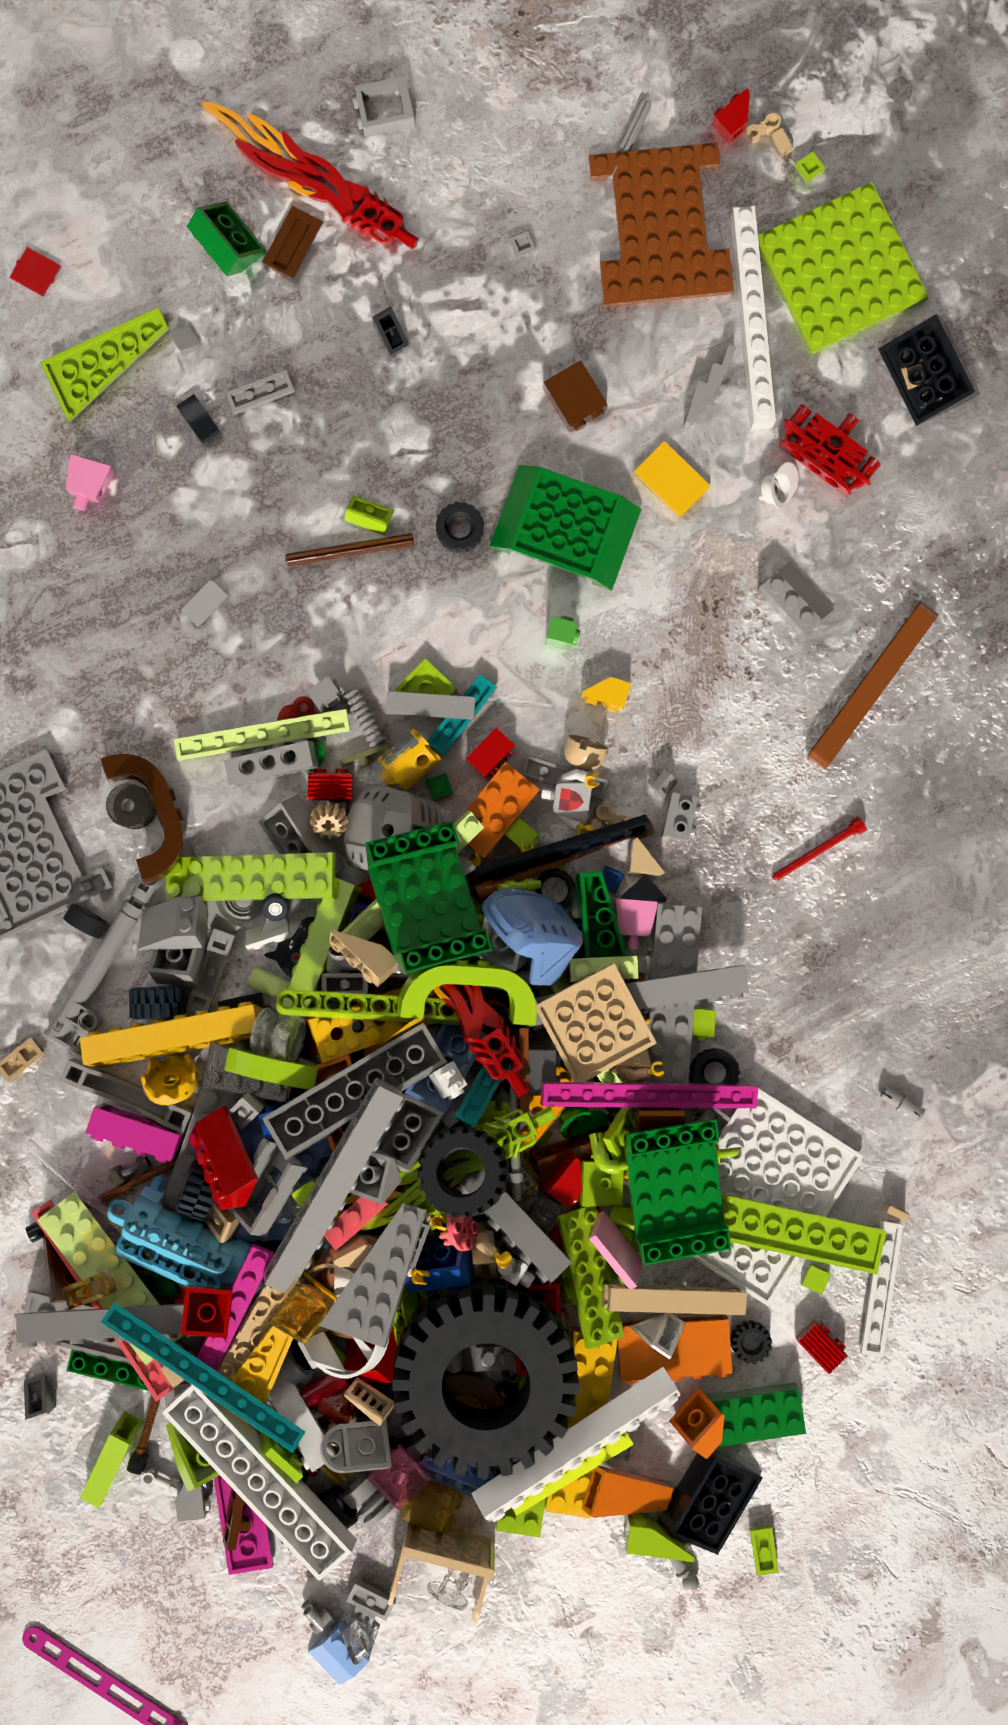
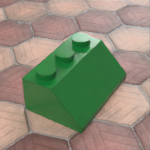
[186,201,267,276]

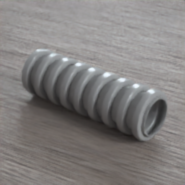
[343,688,387,748]

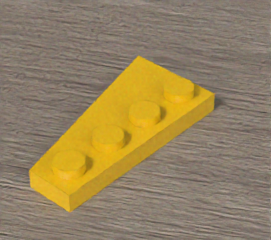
[230,1322,296,1404]

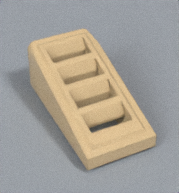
[344,1377,394,1426]

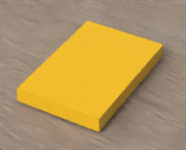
[633,441,711,518]

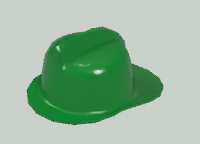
[559,1107,609,1139]

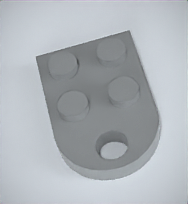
[320,1420,392,1473]

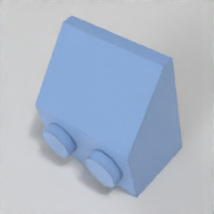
[308,1619,371,1684]

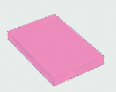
[589,1211,643,1290]

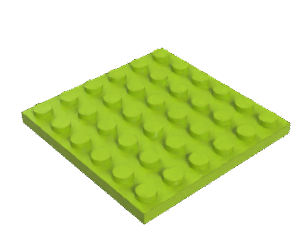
[758,182,929,355]

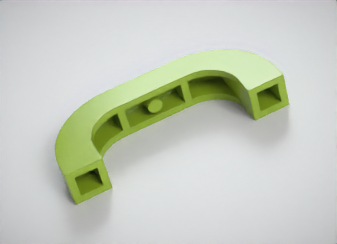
[397,959,537,1025]

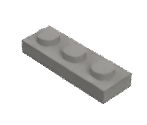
[225,370,295,415]

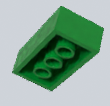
[708,1382,806,1447]

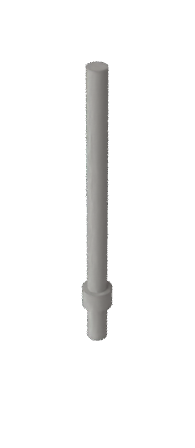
[509,1065,523,1201]

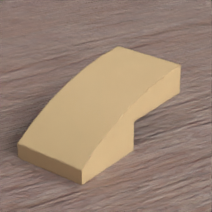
[0,1037,44,1083]

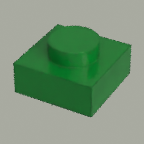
[426,773,453,801]

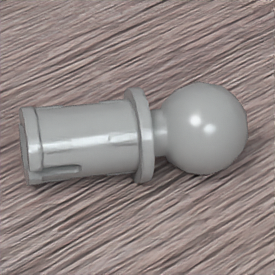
[669,1559,699,1592]

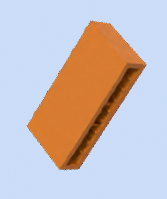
[617,1315,733,1384]

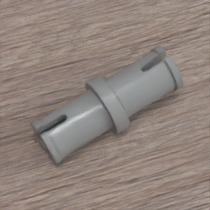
[880,1086,926,1121]

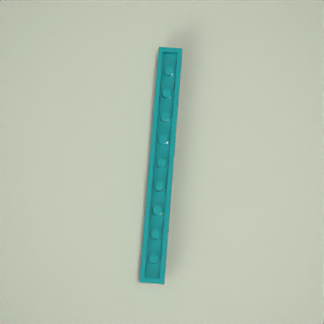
[100,1302,305,1453]

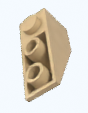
[329,930,398,987]

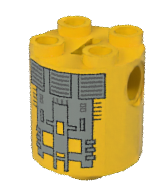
[377,728,442,792]

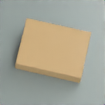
[627,837,665,877]

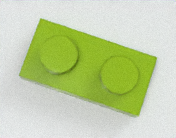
[749,1525,779,1576]

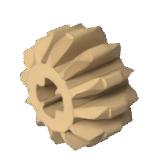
[310,800,348,839]

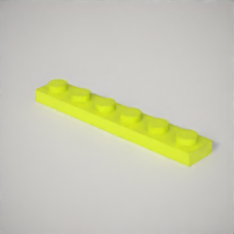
[513,1432,634,1516]

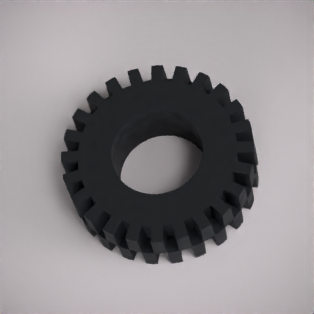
[392,1278,580,1478]

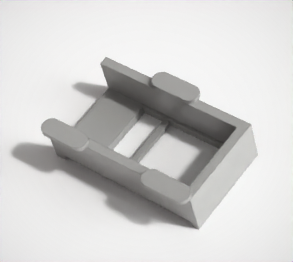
[228,1138,308,1237]

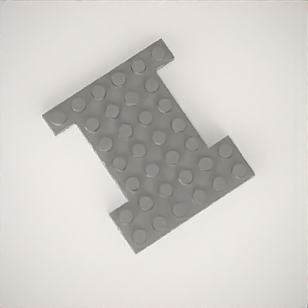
[0,748,113,941]

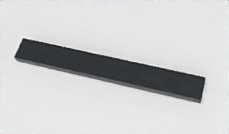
[476,814,649,883]

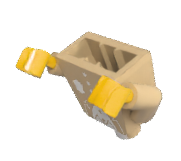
[609,1011,664,1081]
[472,1222,512,1288]

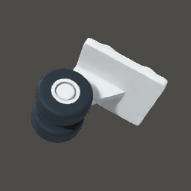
[245,893,289,950]

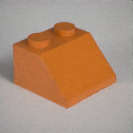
[669,1387,724,1459]

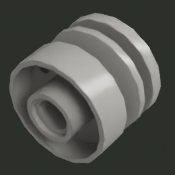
[341,1469,402,1527]

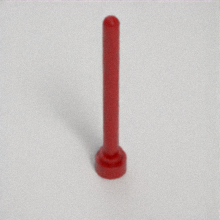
[772,816,867,881]

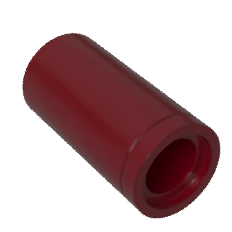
[299,1374,350,1410]

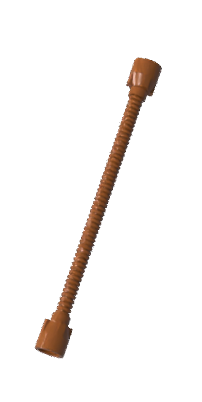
[473,818,655,902]

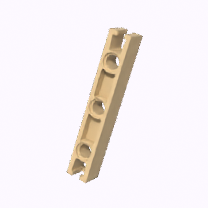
[602,1283,747,1315]

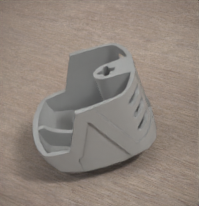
[343,784,443,872]

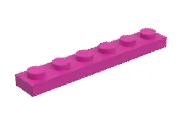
[196,1243,274,1371]

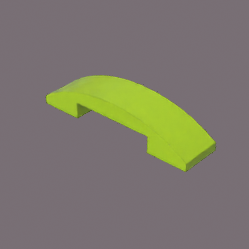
[224,1047,319,1090]

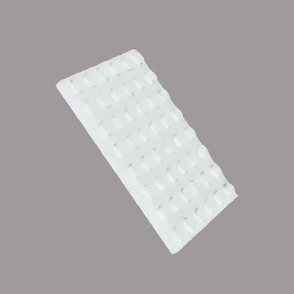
[692,1084,864,1307]

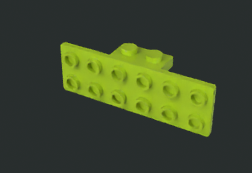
[557,1206,624,1349]

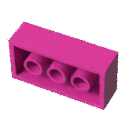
[85,1103,186,1163]

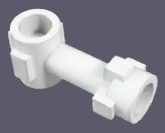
[140,1466,183,1496]

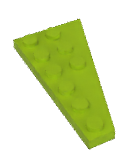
[40,307,169,423]

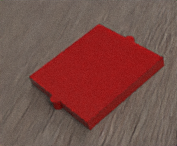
[9,247,61,297]

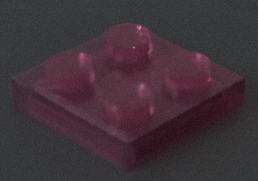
[367,1444,432,1511]

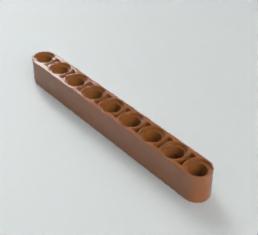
[807,601,939,770]

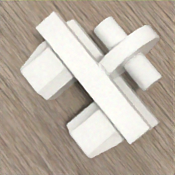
[497,1257,535,1288]

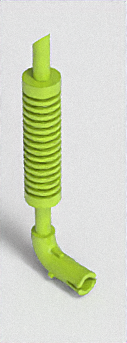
[589,1133,743,1174]

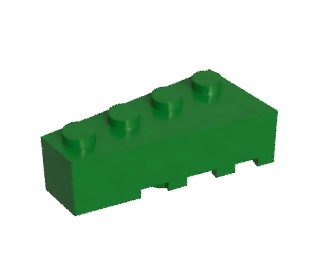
[575,872,628,958]

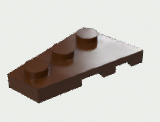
[43,1235,88,1303]

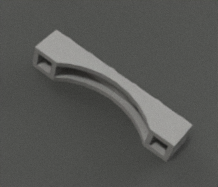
[60,1058,194,1134]
[164,1380,211,1522]

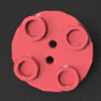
[439,1216,478,1252]

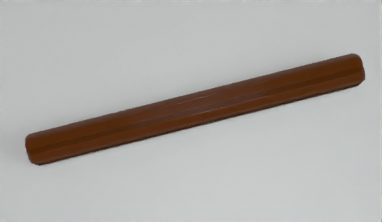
[285,533,414,566]

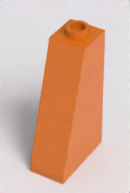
[581,1466,673,1518]

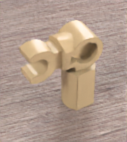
[746,113,794,157]
[586,804,628,832]

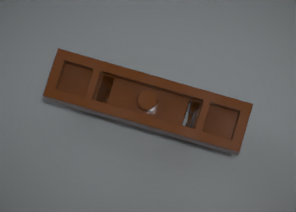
[223,1488,251,1550]

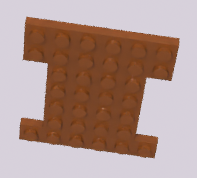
[588,142,734,307]

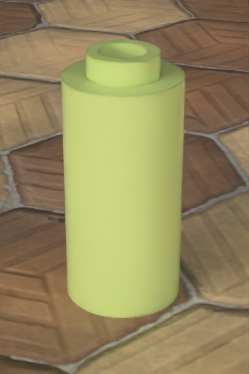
[247,966,291,1002]

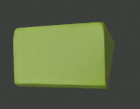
[344,495,394,535]

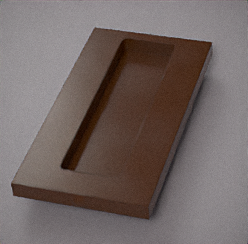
[262,206,323,279]

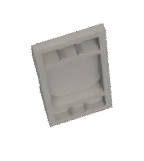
[204,900,263,934]

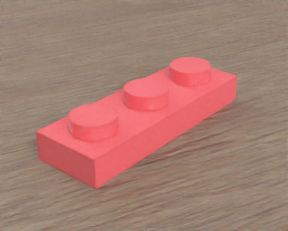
[324,1197,389,1251]

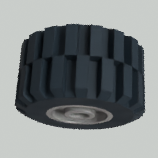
[129,986,186,1019]
[175,1159,214,1222]

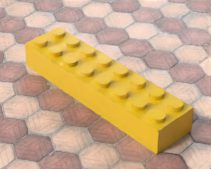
[80,1002,268,1068]
[545,1326,618,1519]

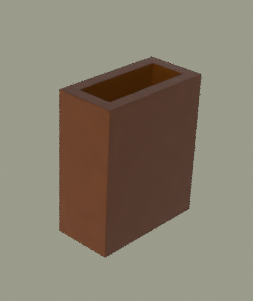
[543,360,608,433]

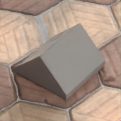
[349,1151,401,1204]

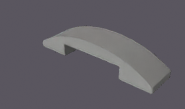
[186,928,235,1015]

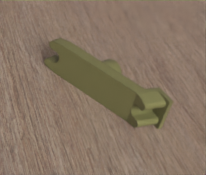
[339,742,389,768]

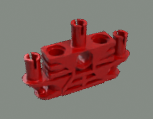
[780,404,881,496]

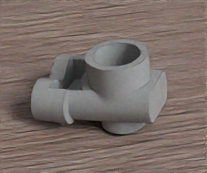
[301,1599,336,1637]

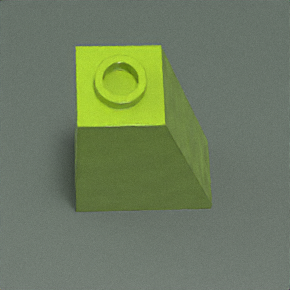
[80,1411,144,1508]

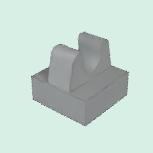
[648,769,678,799]

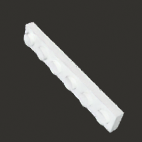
[860,1220,903,1358]

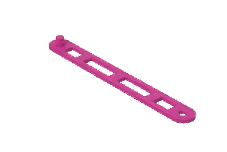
[22,1626,186,1725]

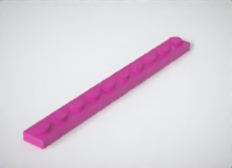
[540,1082,759,1109]

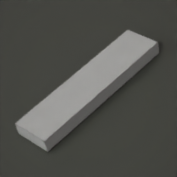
[386,691,475,720]
[520,754,610,801]

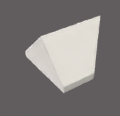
[630,1313,686,1359]
[298,1332,346,1372]

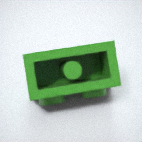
[545,616,580,651]

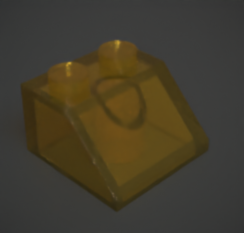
[268,1284,332,1345]

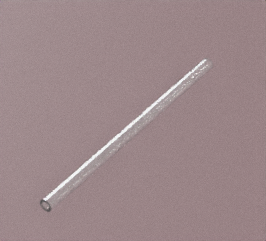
[24,1139,187,1291]

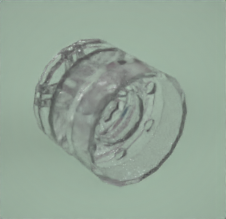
[250,1008,307,1062]

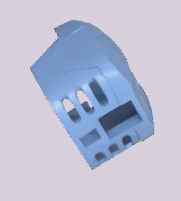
[482,888,583,986]

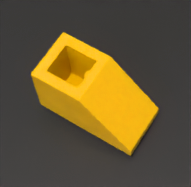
[581,677,632,713]

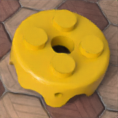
[141,1054,199,1105]

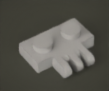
[346,1579,397,1627]

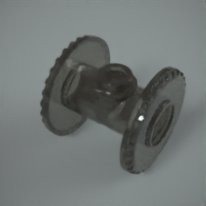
[106,783,156,830]

